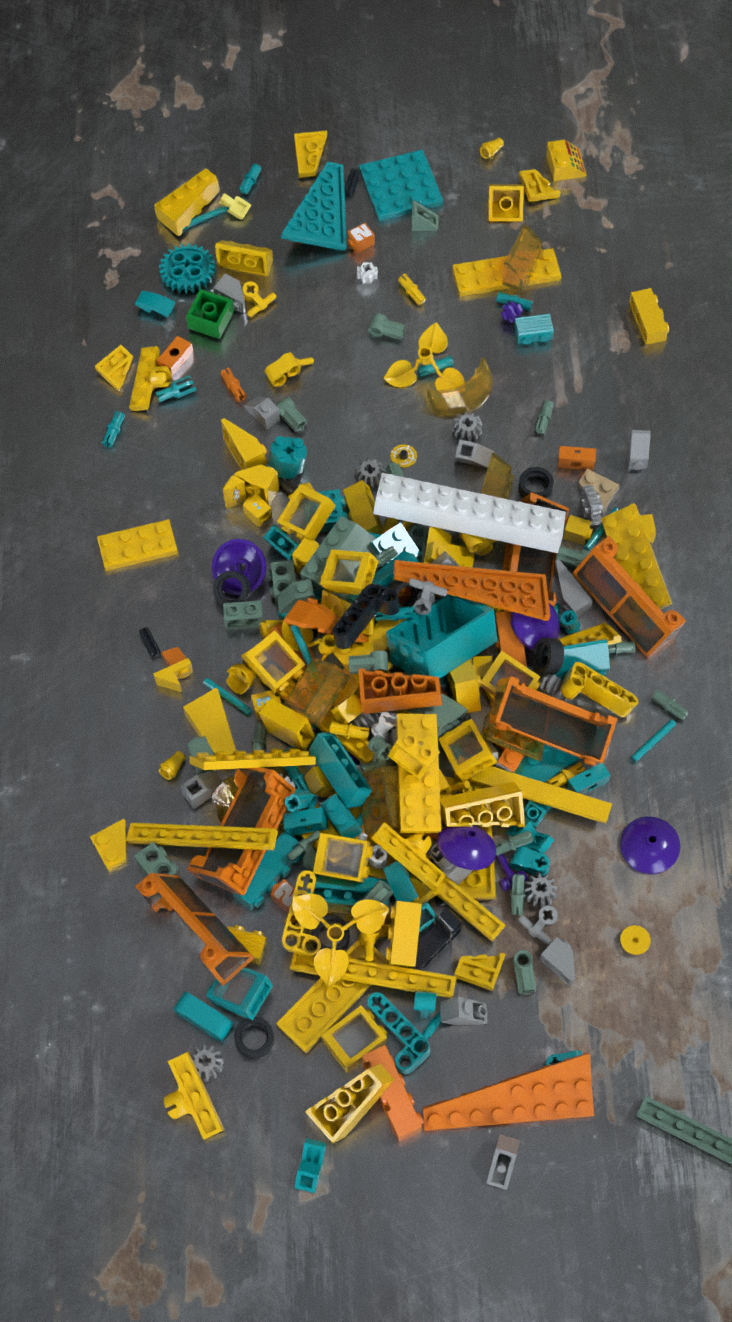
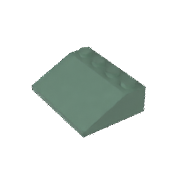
[300,516,379,602]

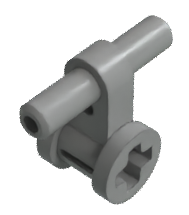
[409,578,448,615]
[518,906,558,946]

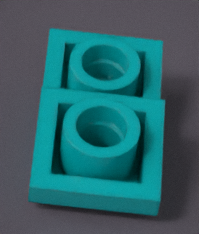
[135,291,176,318]
[524,801,551,828]
[383,861,419,902]

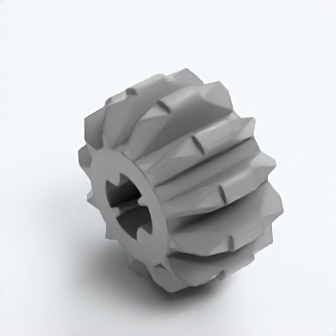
[452,411,483,442]
[354,458,385,489]
[536,674,566,701]
[351,712,381,733]
[524,873,558,908]
[190,1045,224,1082]

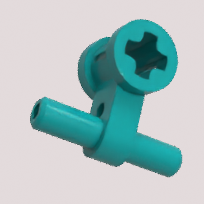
[553,603,581,635]

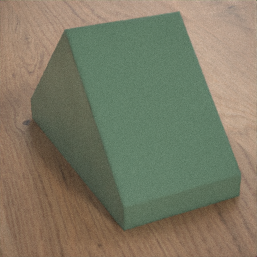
[412,200,438,231]

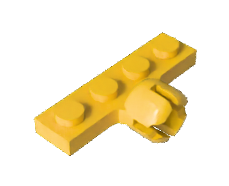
[129,346,172,411]
[371,822,446,891]
[163,1052,224,1139]

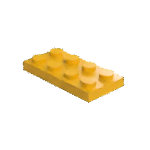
[97,519,178,571]

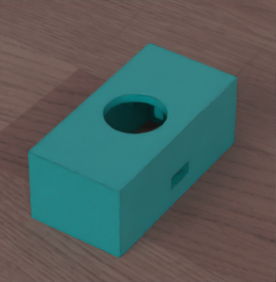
[567,763,610,795]
[283,807,329,836]

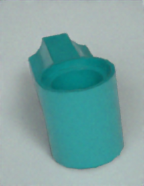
[284,789,317,812]
[414,991,437,1019]

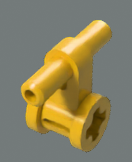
[242,281,277,318]

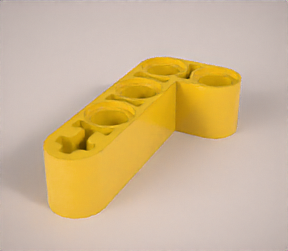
[560,662,638,717]
[282,870,321,957]

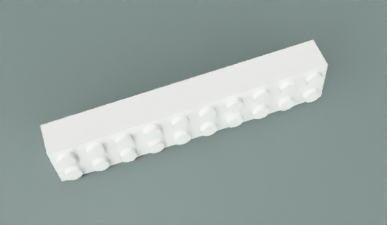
[373,473,566,553]

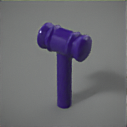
[496,854,527,892]

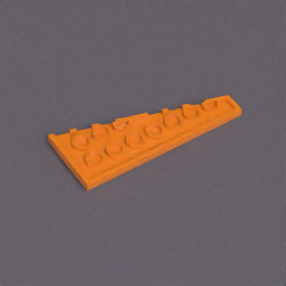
[393,560,550,621]
[423,1052,594,1130]

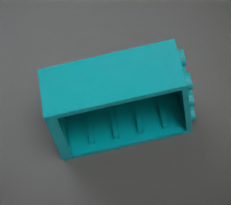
[386,594,498,679]

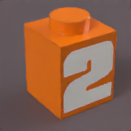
[347,223,374,254]
[493,746,524,773]
[271,879,295,913]

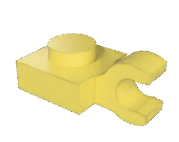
[219,193,251,220]

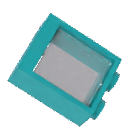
[206,967,273,1021]

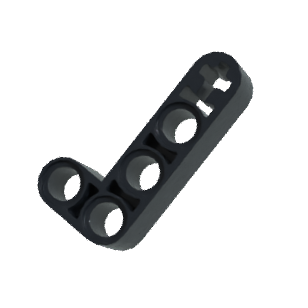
[333,584,400,649]
[394,907,463,970]

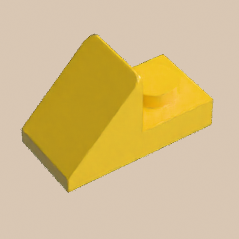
[153,658,193,692]

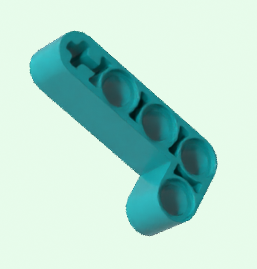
[367,992,430,1075]

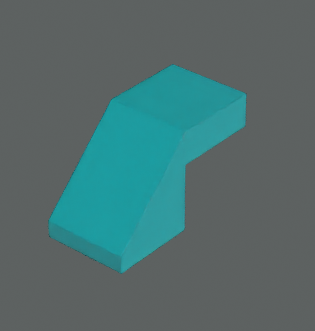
[506,820,554,854]
[294,1138,327,1193]

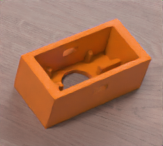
[157,336,193,376]
[557,446,596,471]

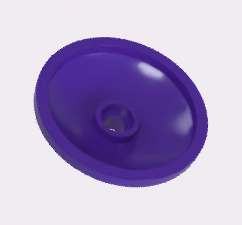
[212,539,267,595]
[511,603,560,650]
[620,816,681,874]
[437,825,497,870]

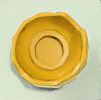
[226,663,254,695]

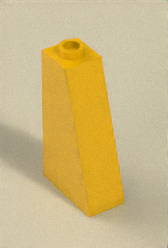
[183,688,236,755]

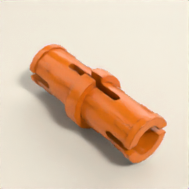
[220,368,247,402]

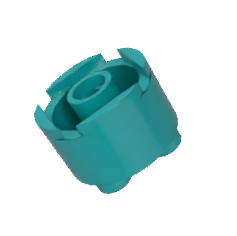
[268,436,307,479]

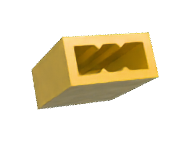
[259,698,316,751]

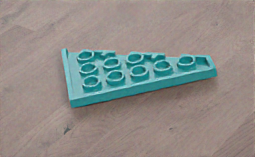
[281,162,347,251]

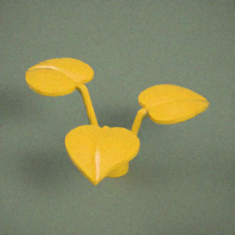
[384,323,465,396]
[282,621,363,703]
[292,894,389,986]

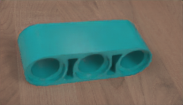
[173,991,234,1042]

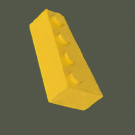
[154,168,220,236]
[446,658,482,713]
[440,782,525,827]
[305,1064,395,1143]

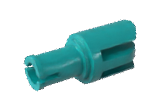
[155,375,197,403]

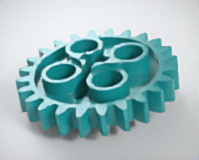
[159,243,216,294]

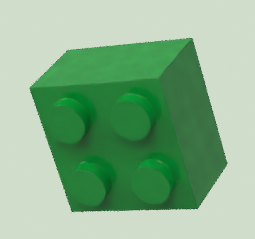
[186,289,234,339]

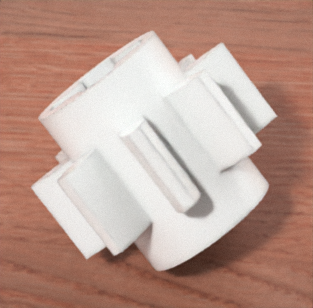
[357,262,378,284]

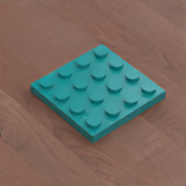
[359,149,444,221]

